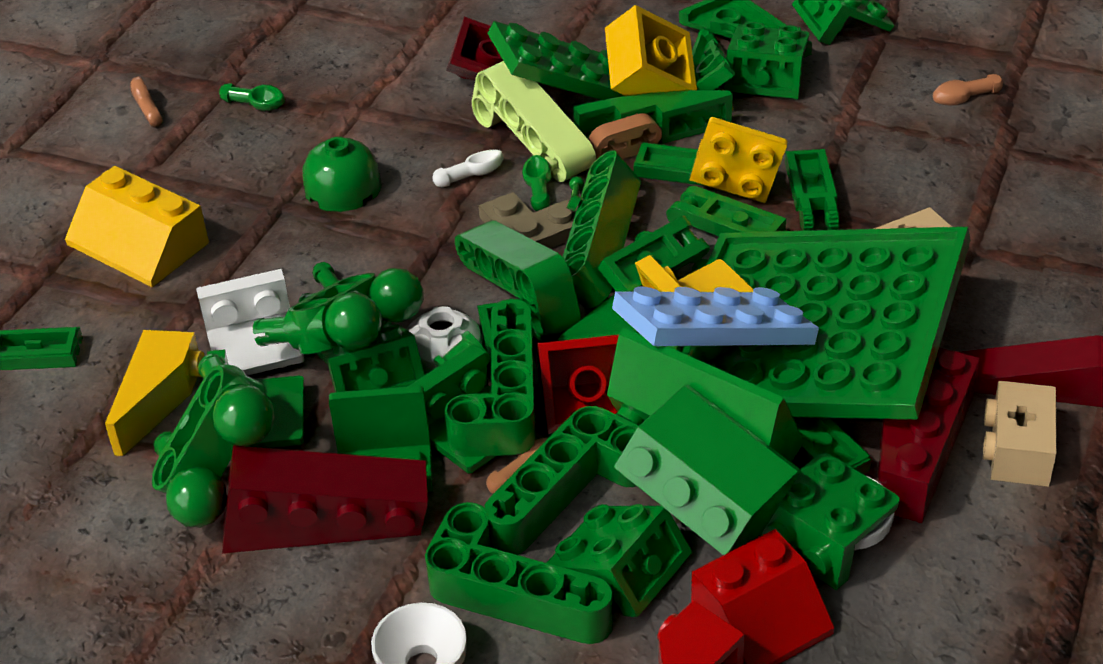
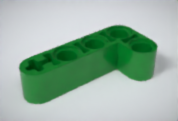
[454,220,581,343]
[445,299,536,457]
[484,406,639,555]
[425,502,613,644]

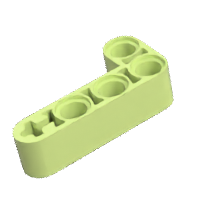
[472,61,596,182]

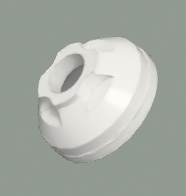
[406,306,483,373]
[371,602,467,664]

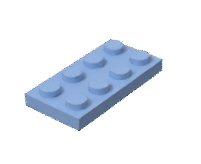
[612,286,819,346]

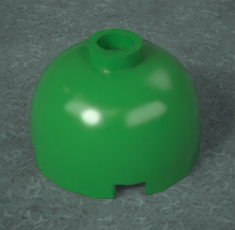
[302,137,382,212]

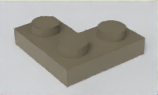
[479,192,577,248]

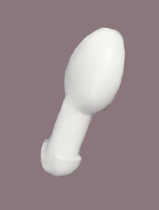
[433,150,504,187]

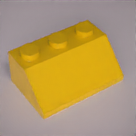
[65,165,209,287]

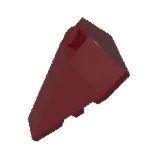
[446,16,560,89]

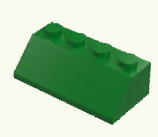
[607,328,804,463]

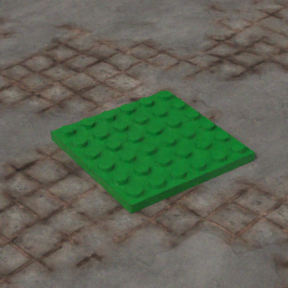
[669,227,971,420]

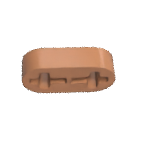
[588,113,662,159]

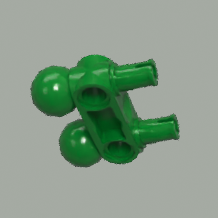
[253,268,424,354]
[152,354,275,528]

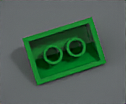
[614,385,802,555]

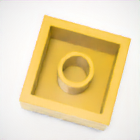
[605,5,697,96]

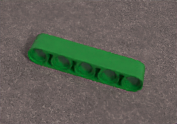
[563,150,641,309]

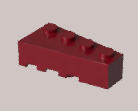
[877,347,980,523]
[222,445,428,554]

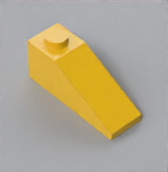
[105,330,205,456]

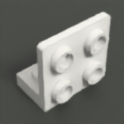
[196,269,305,376]

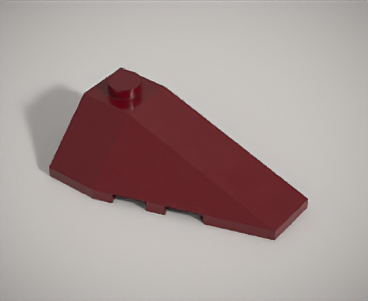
[959,335,1103,407]

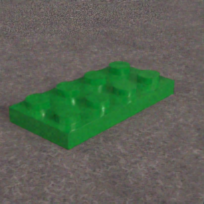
[487,21,624,100]

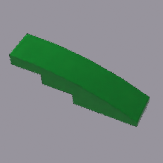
[573,90,733,144]

